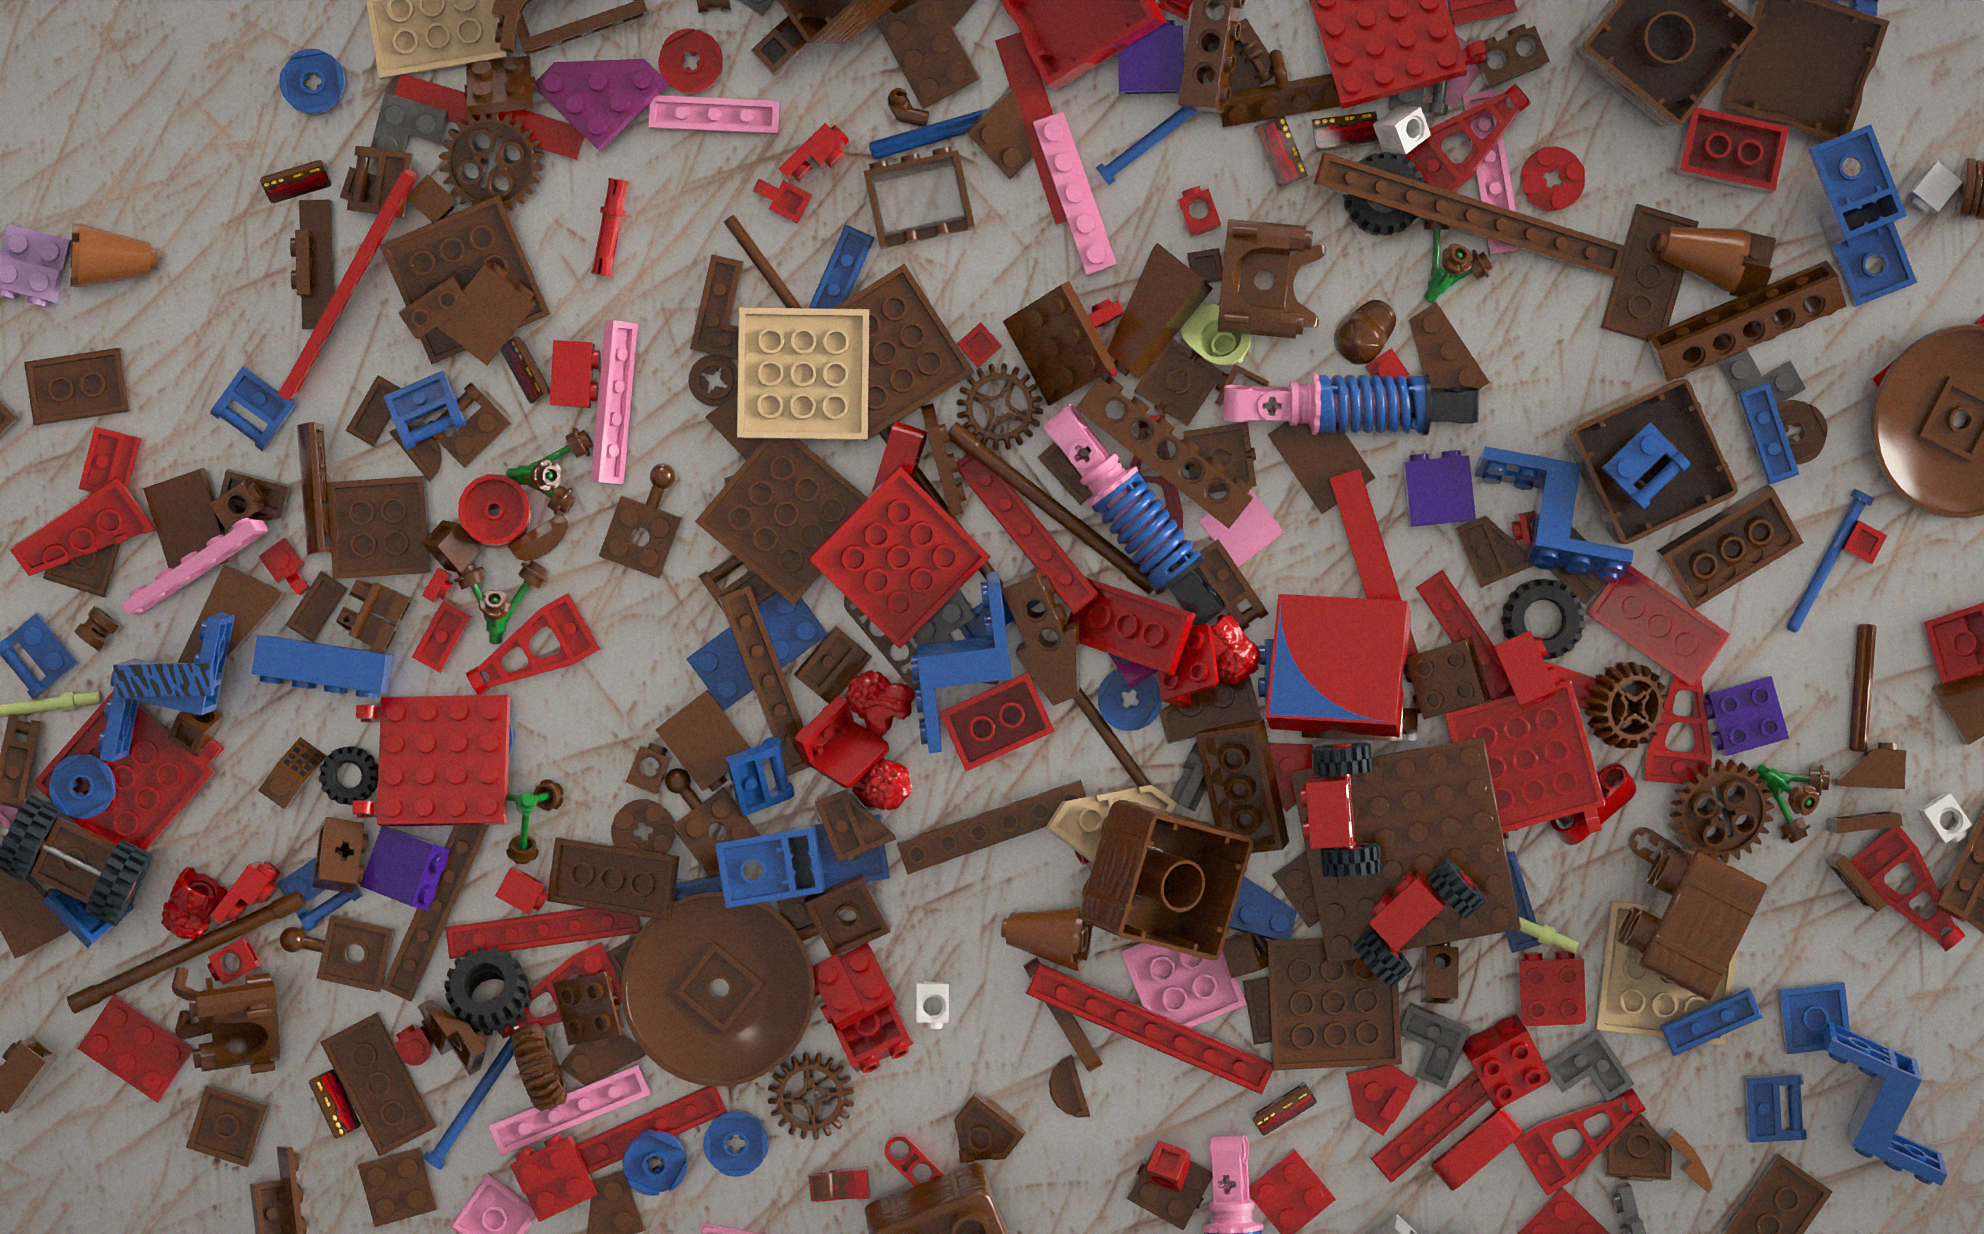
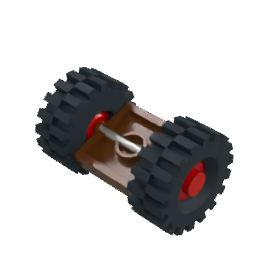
[0,795,152,927]

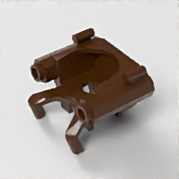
[1218,219,1326,339]
[172,967,280,1074]

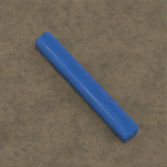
[869,108,989,159]

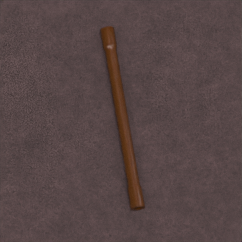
[948,421,1154,595]
[67,889,307,1014]

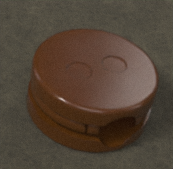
[1957,158,1984,220]

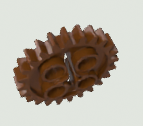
[439,112,545,211]
[1669,759,1775,863]

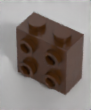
[1403,637,1491,720]
[0,1037,58,1114]

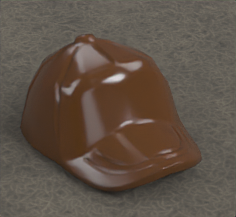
[1334,300,1396,365]

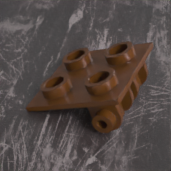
[1205,18,1274,92]
[554,971,624,1046]

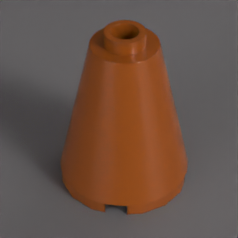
[70,223,157,288]
[1656,227,1751,292]
[1001,907,1093,971]

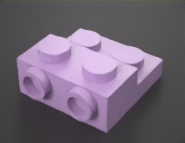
[0,224,71,307]

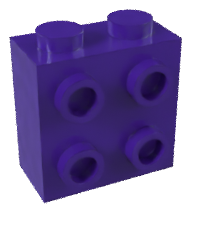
[1118,20,1184,95]
[1402,450,1476,527]
[1704,676,1789,756]
[360,827,450,910]

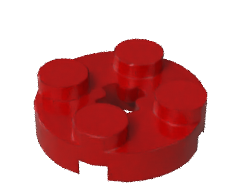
[658,28,723,94]
[1520,146,1585,212]

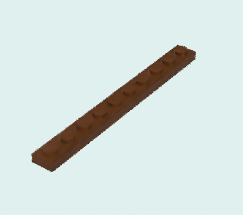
[1314,152,1626,277]

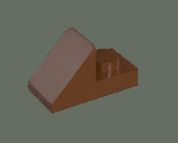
[1729,232,1776,297]

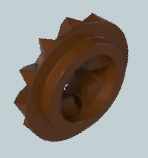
[688,354,738,406]

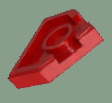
[1269,742,1313,812]
[1346,1065,1418,1136]

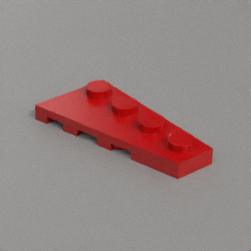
[10,475,155,576]

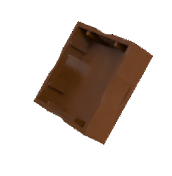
[1720,0,1890,140]

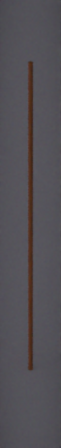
[724,215,1266,954]

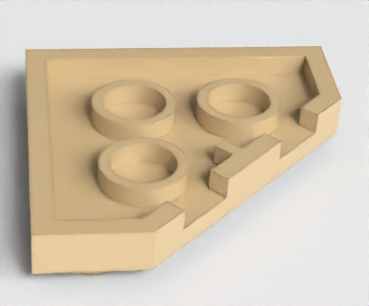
[1045,785,1177,863]

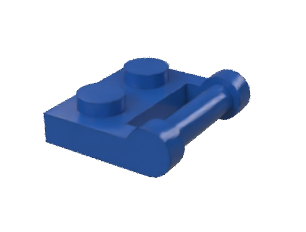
[210,366,297,451]
[383,370,466,450]
[1602,422,1691,510]
[0,613,79,700]
[725,737,795,816]
[276,857,363,932]
[1745,1074,1807,1143]

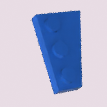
[1228,876,1297,940]

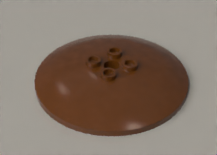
[1871,324,1984,518]
[621,891,815,1086]

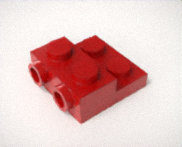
[778,123,850,183]
[1924,603,1984,685]
[210,861,281,924]
[813,942,897,1031]
[831,1002,914,1073]
[510,1133,599,1222]

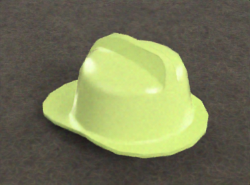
[1180,303,1251,366]

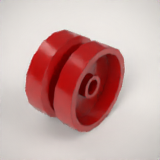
[458,474,532,549]

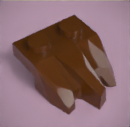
[417,1000,487,1076]

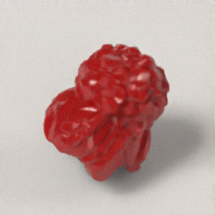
[1211,614,1261,684]
[845,670,916,738]
[851,757,912,811]
[161,867,228,939]

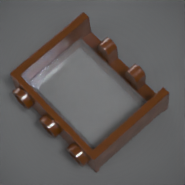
[863,146,975,249]

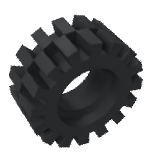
[318,746,379,805]

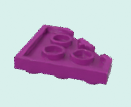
[536,59,669,152]

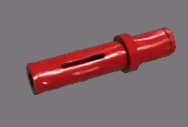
[591,178,629,277]

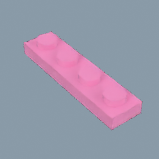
[648,95,780,134]

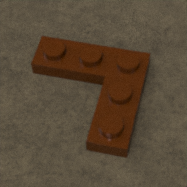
[690,254,744,360]

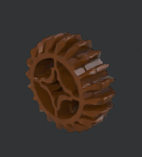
[956,363,1043,451]
[1584,661,1669,749]
[511,1023,567,1111]
[767,1052,855,1140]

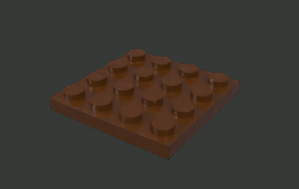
[379,194,551,365]
[833,263,974,442]
[695,439,867,605]
[1266,938,1402,1071]

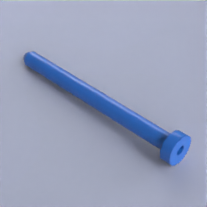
[1096,107,1199,185]
[1787,489,1874,633]
[422,1035,514,1170]

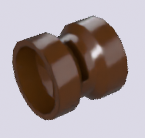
[74,606,120,651]

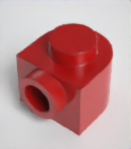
[393,1025,434,1066]

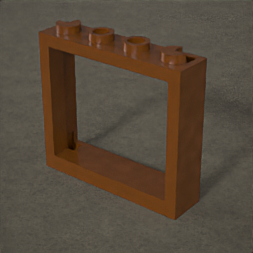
[518,0,649,56]

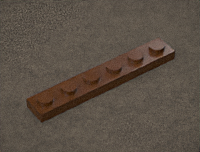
[718,584,810,776]
[382,825,490,1002]

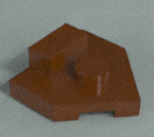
[954,1092,1026,1163]
[1605,1113,1672,1182]

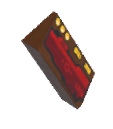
[1312,111,1380,152]
[1254,116,1308,188]
[260,160,332,203]
[501,336,550,404]
[308,1069,361,1139]
[1251,1082,1317,1136]

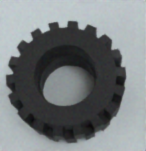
[1343,152,1423,236]
[1501,579,1586,660]
[444,946,532,1036]

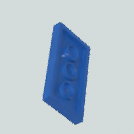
[686,592,828,711]

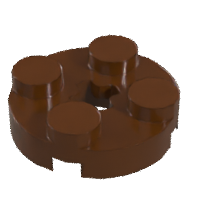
[1777,400,1828,465]
[611,799,676,854]

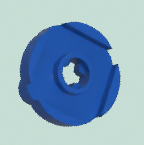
[279,49,346,115]
[1098,669,1162,731]
[49,754,116,819]
[703,1111,769,1177]
[622,1129,687,1196]

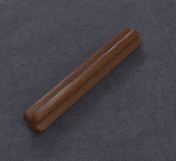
[1849,624,1877,752]

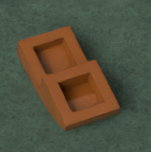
[1664,1128,1713,1193]

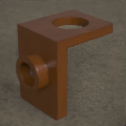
[1214,364,1269,407]

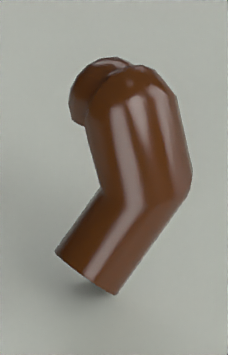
[888,88,929,126]

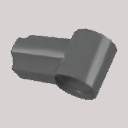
[1171,742,1207,812]

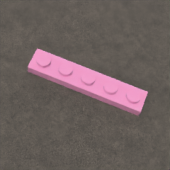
[1462,90,1522,255]
[1033,111,1117,276]
[591,320,638,485]
[121,518,269,615]
[489,1064,651,1156]

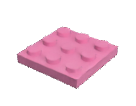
[1120,942,1247,1028]

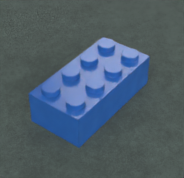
[251,635,394,699]

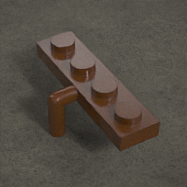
[1220,49,1340,127]
[1934,807,1984,922]

